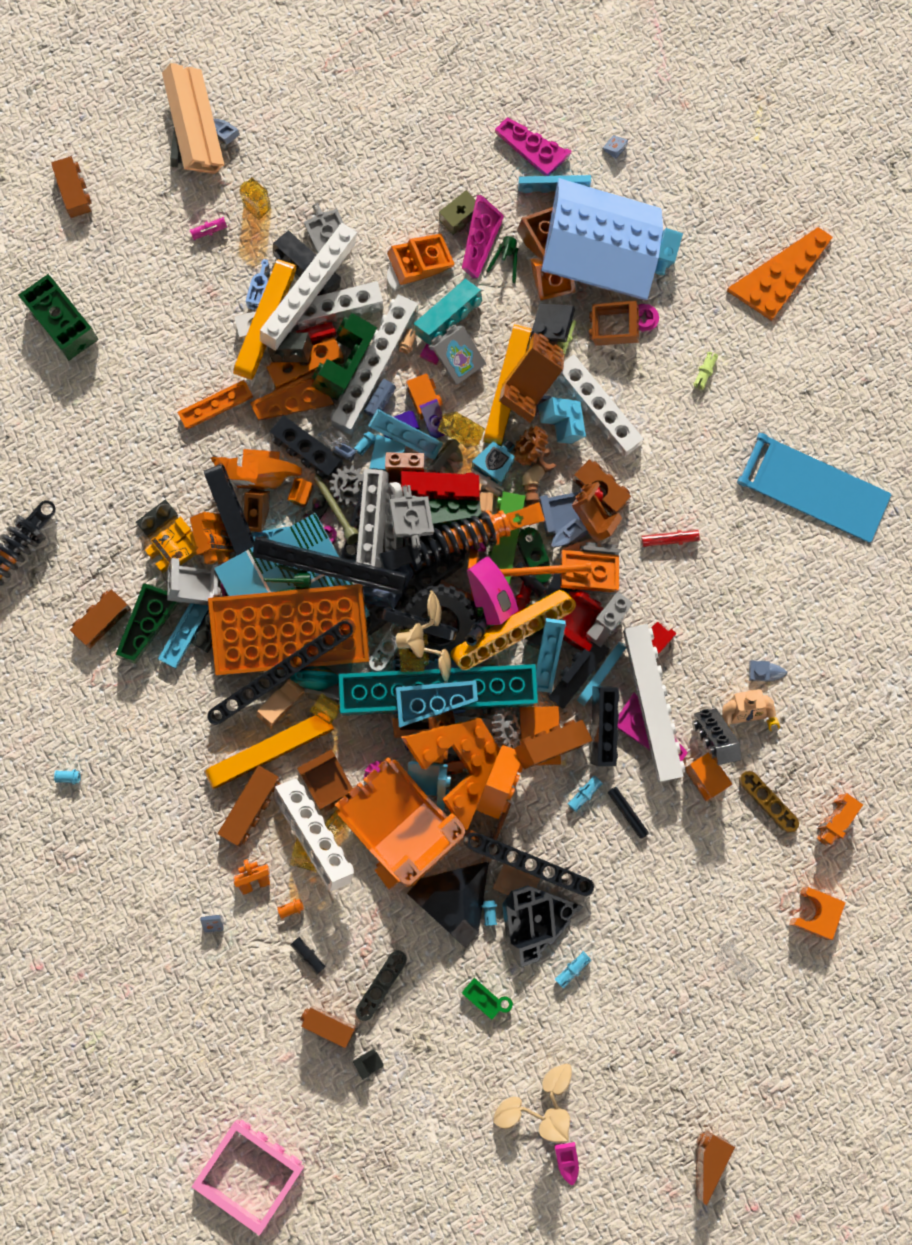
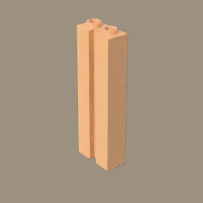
[162,63,224,174]

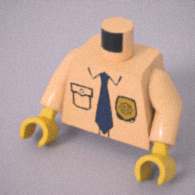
[722,690,780,733]

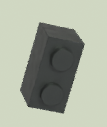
[268,333,313,362]

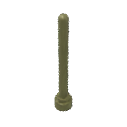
[313,475,359,544]

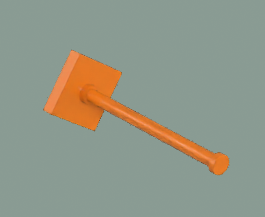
[468,549,592,602]

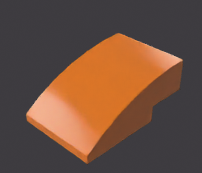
[387,234,455,285]

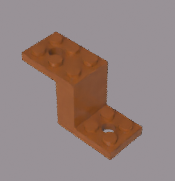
[499,333,565,423]

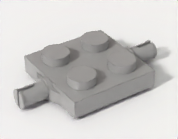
[304,203,344,253]
[389,485,434,548]

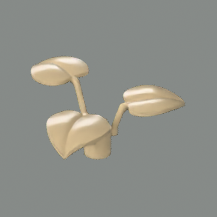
[396,591,451,683]
[493,1064,572,1143]

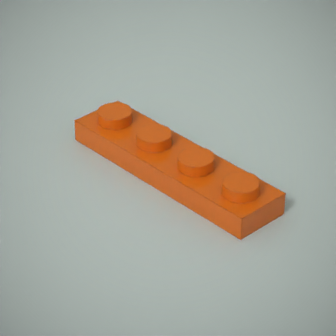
[177,380,253,430]

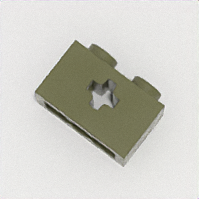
[439,190,476,235]

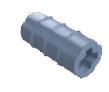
[364,379,396,418]

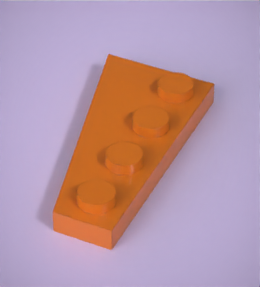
[250,372,334,421]

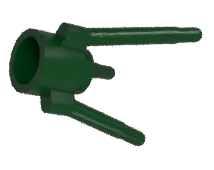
[486,236,519,284]
[264,564,311,592]

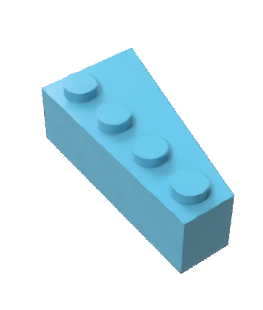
[396,681,478,727]

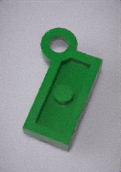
[461,977,513,1020]

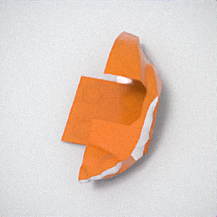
[210,449,302,490]

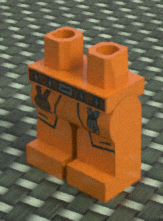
[190,512,234,565]
[816,793,863,846]

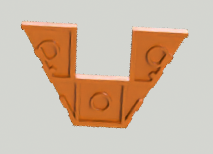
[401,718,500,830]

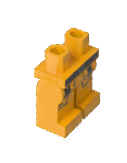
[145,516,198,573]

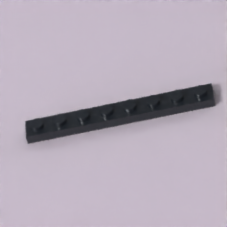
[252,537,407,595]

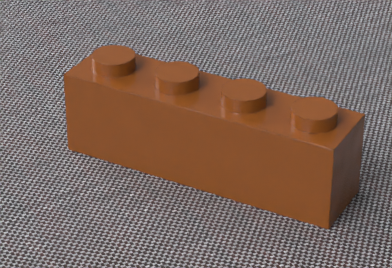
[514,720,593,770]
[217,765,281,847]

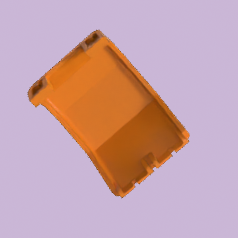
[335,757,465,887]

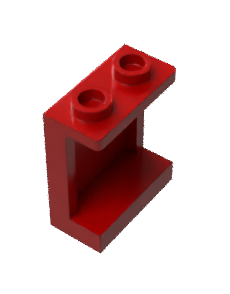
[559,591,604,651]

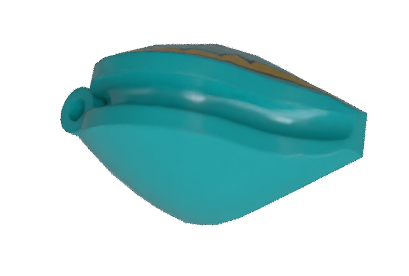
[290,666,339,691]

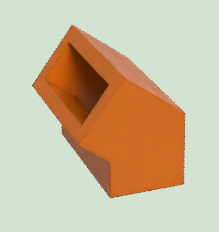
[287,478,313,507]

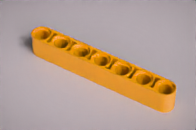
[233,259,296,380]
[483,324,532,446]
[451,590,576,670]
[204,711,334,789]

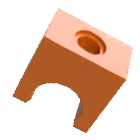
[685,752,733,801]
[789,887,846,940]

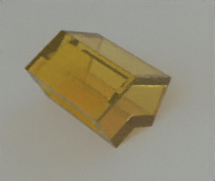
[310,693,340,724]
[325,809,346,838]

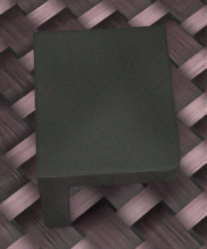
[353,1048,384,1080]

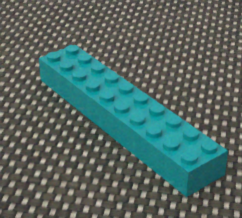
[339,664,538,716]

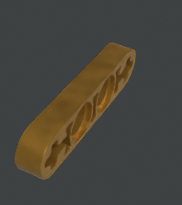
[739,771,799,833]

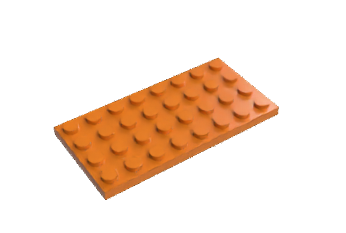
[208,584,370,675]

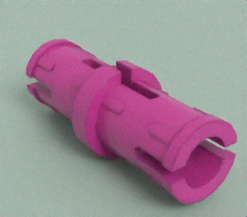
[190,217,228,241]

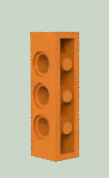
[266,337,344,390]

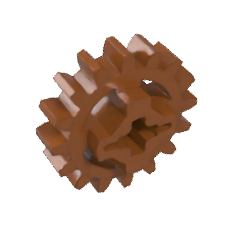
[513,426,548,466]

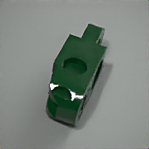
[517,527,551,584]

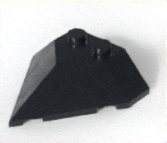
[407,861,489,948]
[502,885,583,967]

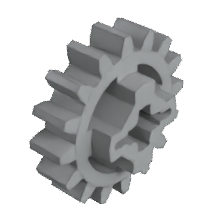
[329,465,364,507]
[492,707,521,749]

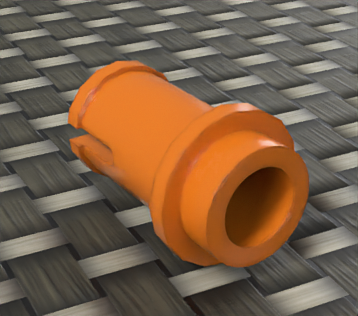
[277,898,304,919]

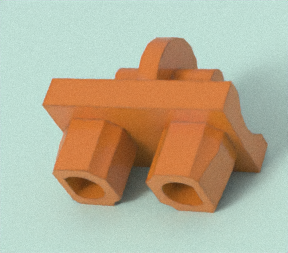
[234,859,270,895]

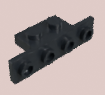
[548,642,609,709]

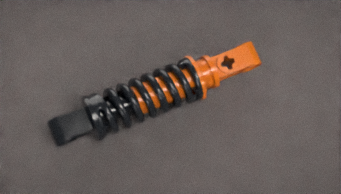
[0,500,56,586]
[378,502,545,571]

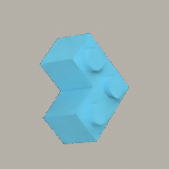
[538,397,586,444]

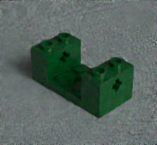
[18,273,99,361]
[311,313,378,401]

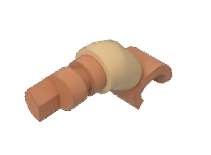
[522,448,556,506]

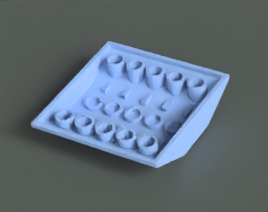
[541,178,663,301]

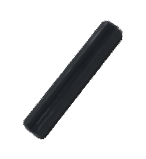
[608,787,649,839]

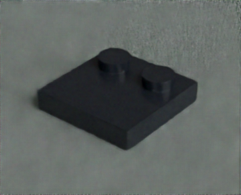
[530,303,575,342]

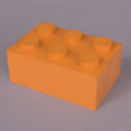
[476,745,523,819]

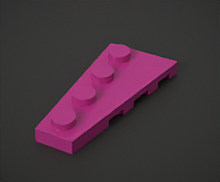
[495,117,572,176]
[462,195,504,278]

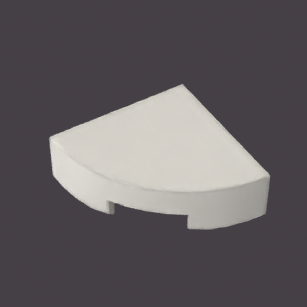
[387,265,400,291]

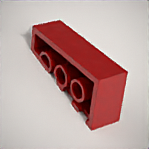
[401,471,480,501]

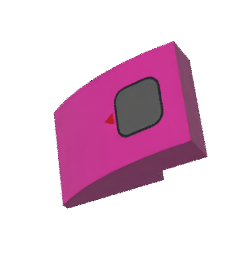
[467,557,518,625]

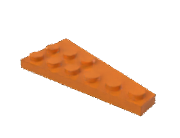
[727,227,833,321]

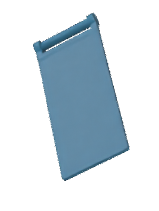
[737,433,891,543]

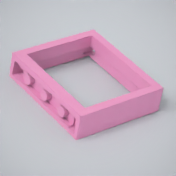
[192,1119,304,1236]

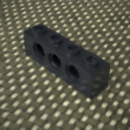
[269,415,344,481]

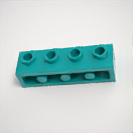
[413,278,482,345]

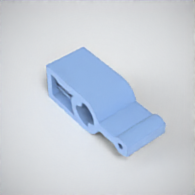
[246,259,270,310]

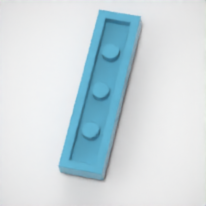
[518,175,591,193]
[368,409,443,460]
[158,603,209,669]
[536,618,566,693]

